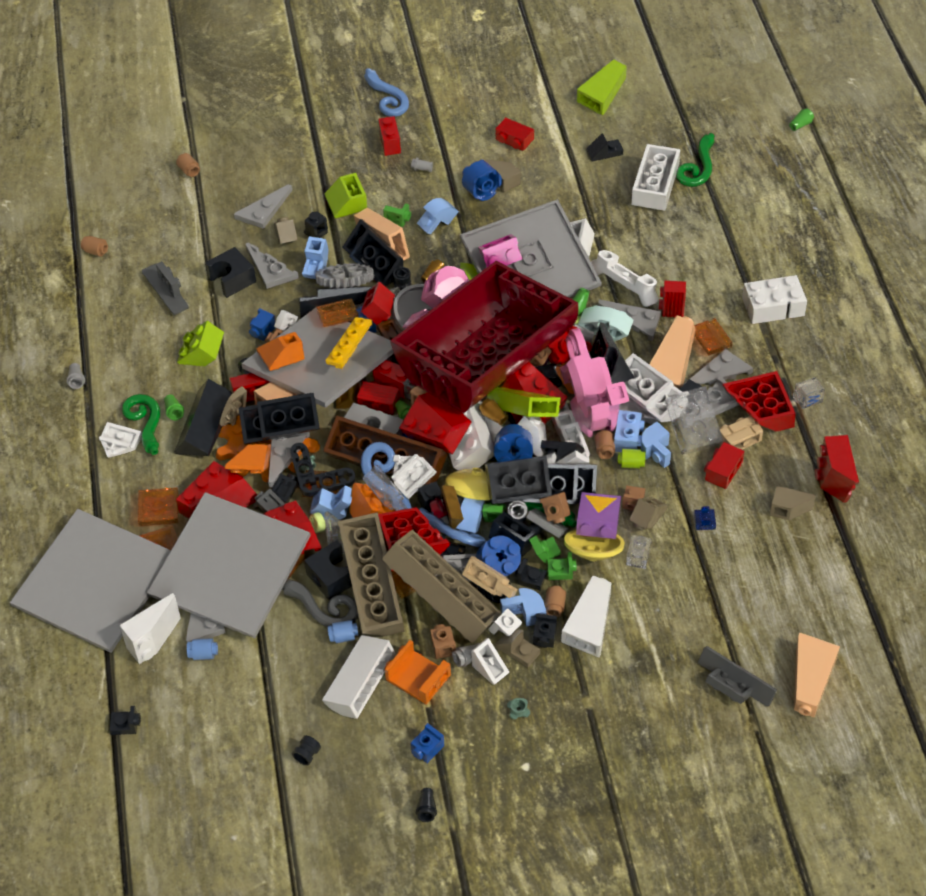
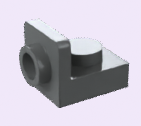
[252,489,285,513]

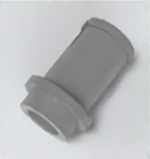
[411,158,433,172]

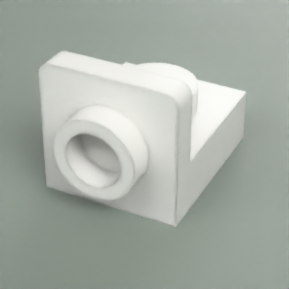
[274,310,298,331]
[488,608,522,637]

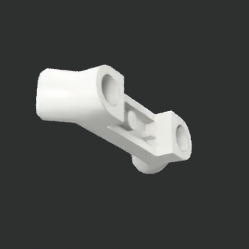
[591,250,659,307]

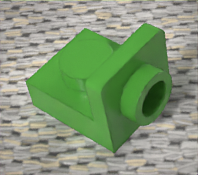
[383,203,411,227]
[482,502,506,522]
[529,536,562,563]
[547,552,577,580]

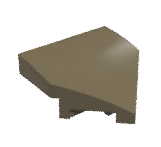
[219,386,247,426]

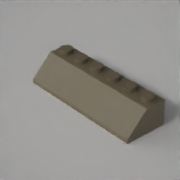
[338,512,405,636]
[382,530,502,643]

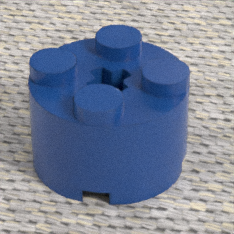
[462,160,502,201]
[494,424,533,462]
[476,536,521,577]

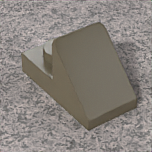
[495,630,540,668]

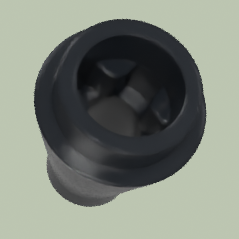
[415,788,437,822]

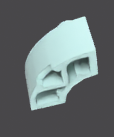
[578,305,634,341]

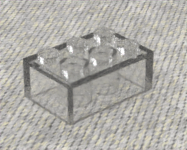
[665,386,723,455]

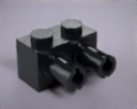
[488,511,542,557]

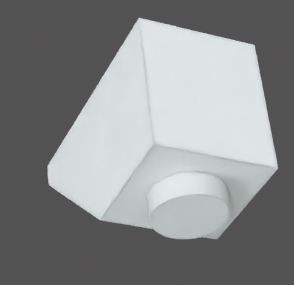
[518,416,547,457]

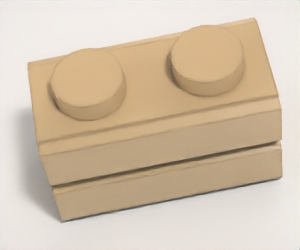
[717,416,763,450]

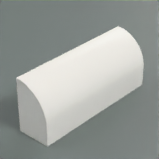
[322,635,396,719]

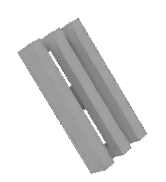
[527,508,568,538]

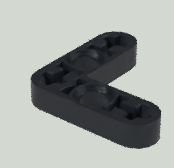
[290,443,355,497]

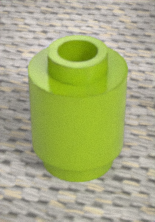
[617,449,645,469]

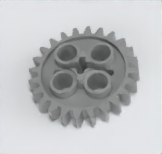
[315,263,374,288]

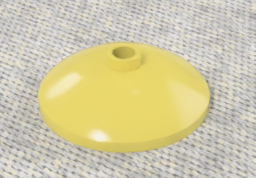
[445,468,490,500]
[564,530,625,561]

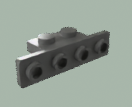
[142,261,189,315]
[698,646,777,707]

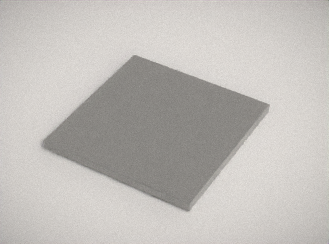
[460,199,602,298]
[241,308,394,408]
[147,493,311,638]
[10,509,171,653]

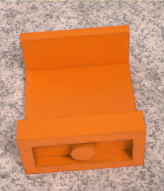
[385,640,451,705]

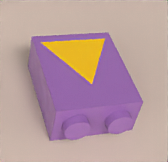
[576,492,621,539]

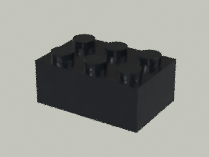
[485,456,552,504]

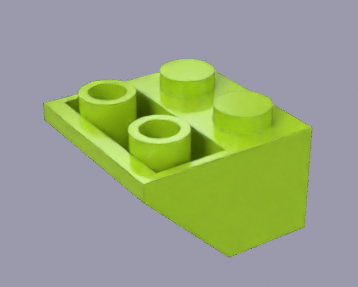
[325,173,367,218]
[177,320,224,367]

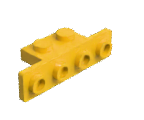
[325,317,372,369]

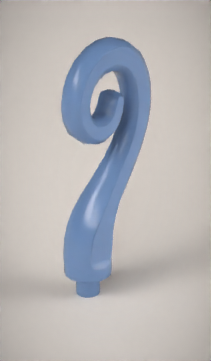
[364,68,409,117]
[361,442,412,511]
[419,508,486,547]

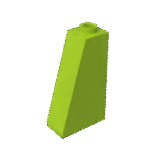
[577,59,627,115]
[487,388,560,417]

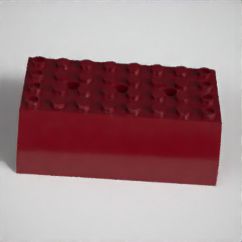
[390,261,579,413]

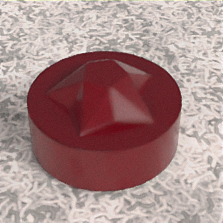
[430,498,447,519]

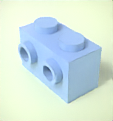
[614,410,645,452]

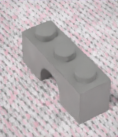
[344,403,404,436]

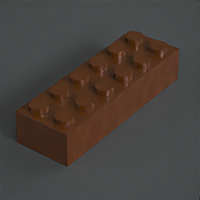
[323,415,447,487]

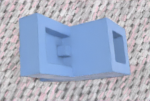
[417,198,459,235]
[302,236,328,279]
[641,422,671,468]
[310,486,352,520]
[456,498,485,533]
[500,588,546,627]

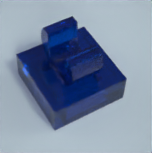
[694,506,716,530]

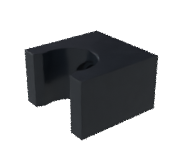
[205,247,256,298]
[304,540,352,600]

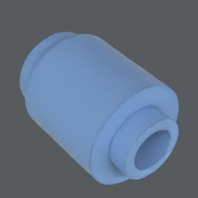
[328,620,359,643]
[187,638,218,660]

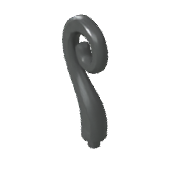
[282,579,358,627]

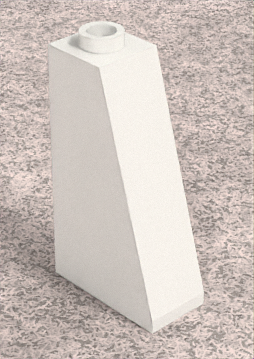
[561,576,611,657]

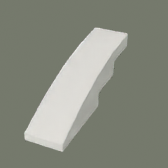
[551,402,590,456]

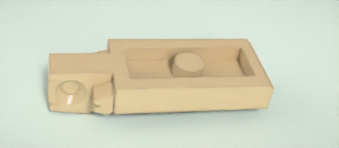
[462,556,518,598]

